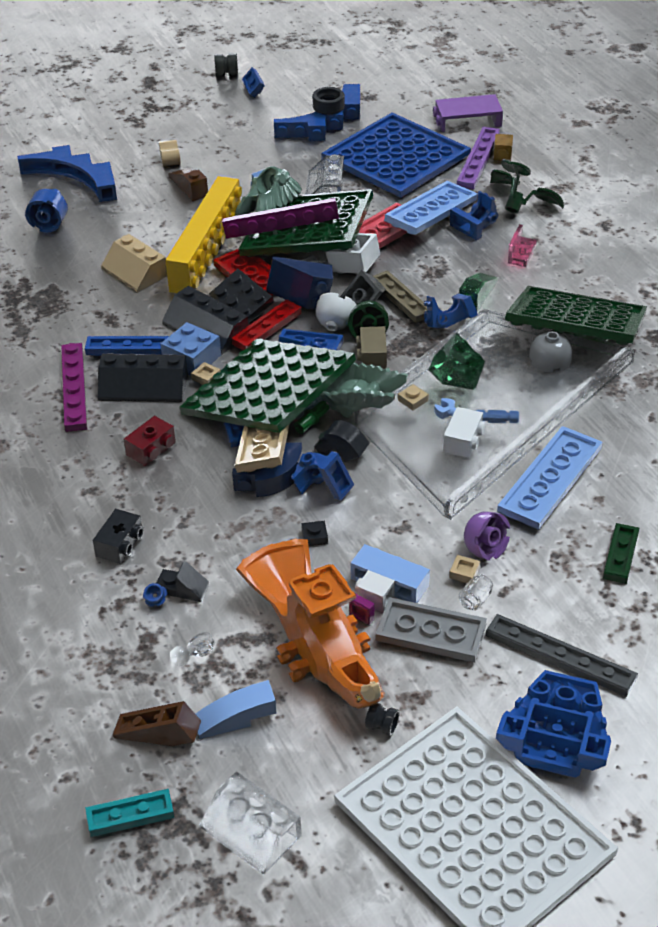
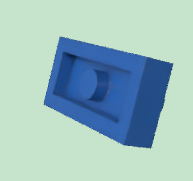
[242,67,265,98]

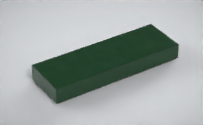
[603,523,640,584]

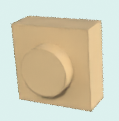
[191,362,221,385]
[398,384,429,411]
[449,555,480,584]

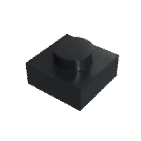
[301,520,328,546]

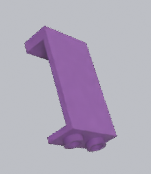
[433,94,503,132]

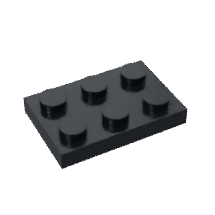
[209,269,275,324]

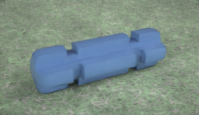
[476,410,519,424]

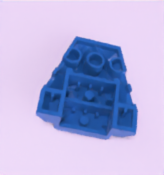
[496,670,611,778]

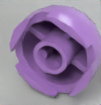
[464,511,510,560]

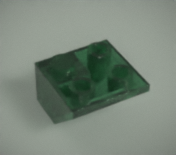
[429,333,485,390]

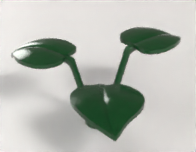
[490,159,564,214]

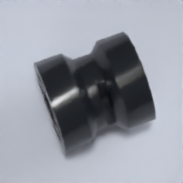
[365,703,400,736]

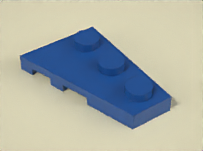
[279,329,344,351]

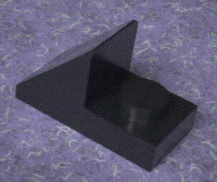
[156,561,209,602]

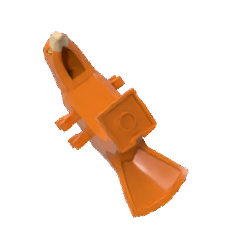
[236,538,385,709]

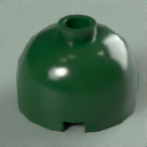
[348,300,389,338]

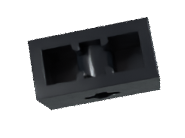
[93,508,144,564]

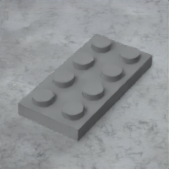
[376,597,487,663]

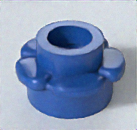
[143,583,167,607]

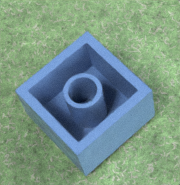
[161,322,221,376]

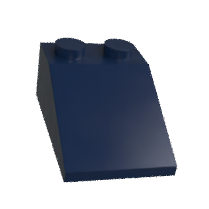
[266,257,333,310]

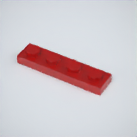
[231,299,301,350]

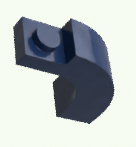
[232,442,302,497]

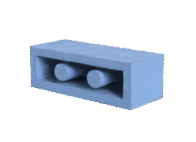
[351,544,430,603]

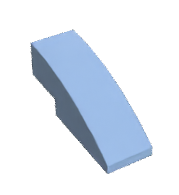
[196,680,276,739]

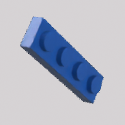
[85,336,169,356]

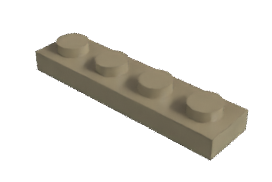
[373,270,427,323]

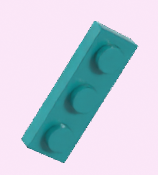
[85,788,175,837]

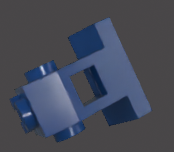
[450,191,498,241]
[423,293,478,328]
[291,451,354,501]

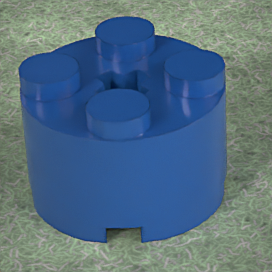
[25,189,68,233]

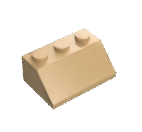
[101,234,167,293]

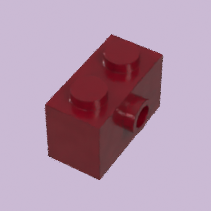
[123,415,176,466]

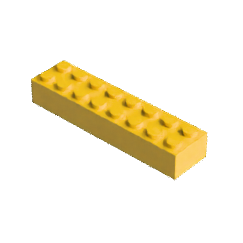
[165,176,242,293]

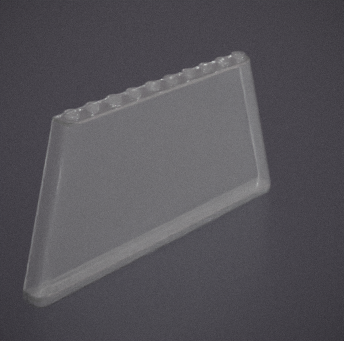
[354,309,635,520]

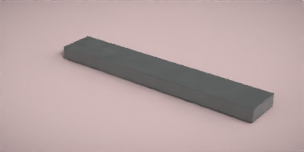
[485,614,638,697]

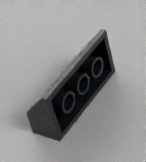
[162,286,248,355]
[97,353,188,402]

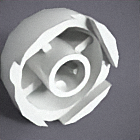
[316,293,356,331]

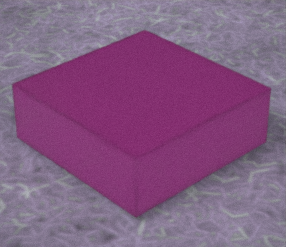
[349,593,375,625]

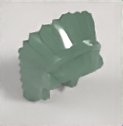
[235,166,302,216]
[319,362,408,418]

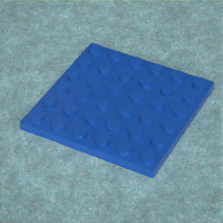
[321,112,471,198]

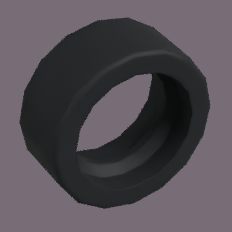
[312,87,345,115]

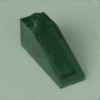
[459,273,499,312]

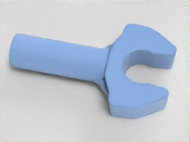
[434,398,456,419]

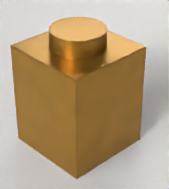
[493,134,513,161]

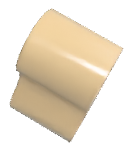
[159,140,181,167]

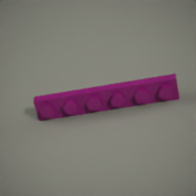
[222,198,339,239]
[61,343,88,432]

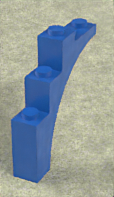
[274,84,360,141]
[17,145,117,202]

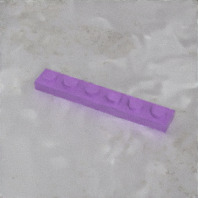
[457,127,500,190]

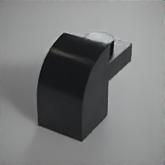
[314,420,369,462]

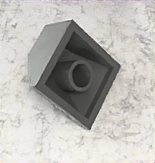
[340,270,386,305]

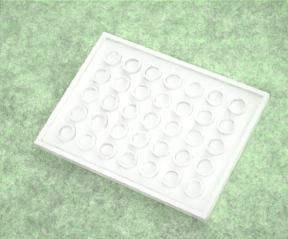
[334,707,618,927]

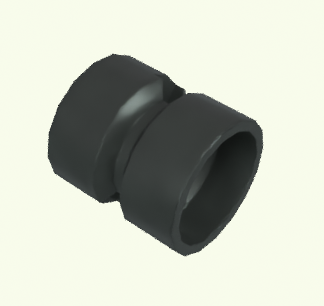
[214,53,238,76]

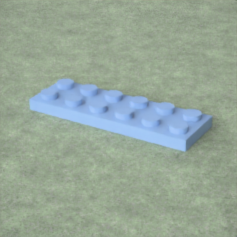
[384,181,478,235]
[497,426,603,530]

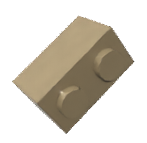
[356,327,387,369]

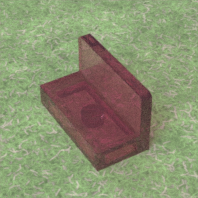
[508,224,537,267]

